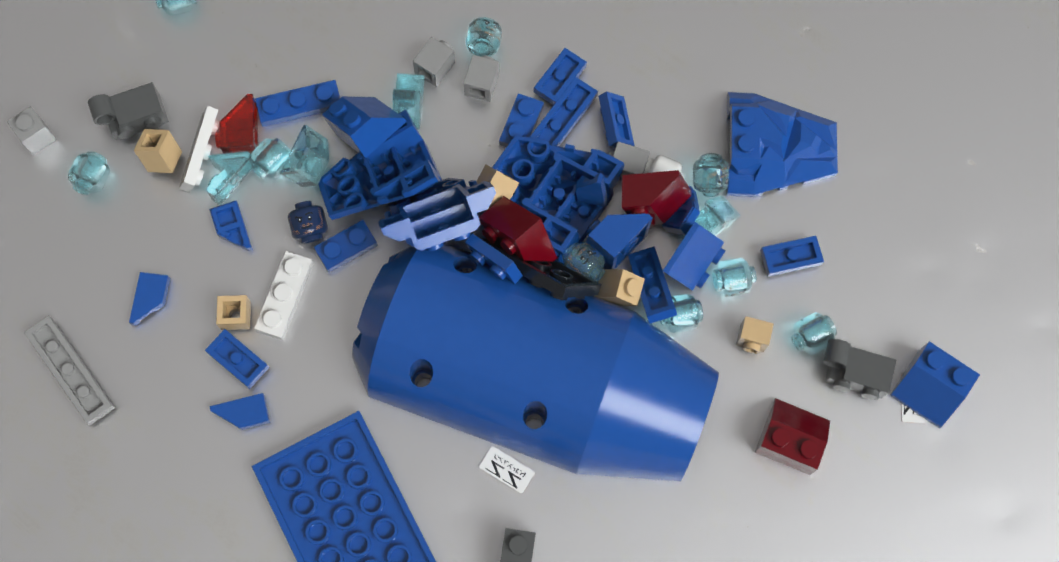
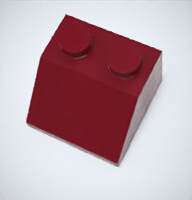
[622,170,691,229]
[479,196,557,262]
[755,398,830,475]

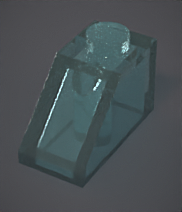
[280,125,329,187]

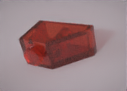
[215,94,259,158]

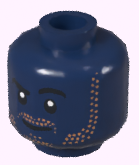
[288,201,328,244]

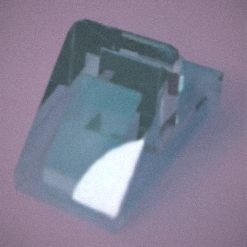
[392,73,425,130]
[206,151,256,205]
[685,195,741,236]

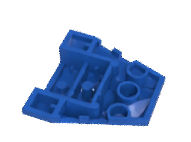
[726,92,838,197]
[317,110,442,220]
[492,135,625,255]
[378,178,496,251]

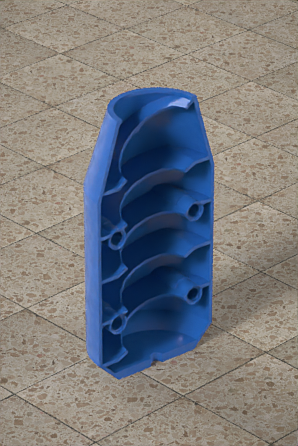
[352,243,719,482]

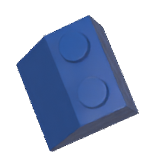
[322,96,407,158]
[585,214,653,269]
[663,222,726,291]
[890,341,980,428]

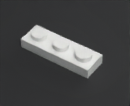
[179,106,220,192]
[254,251,314,340]

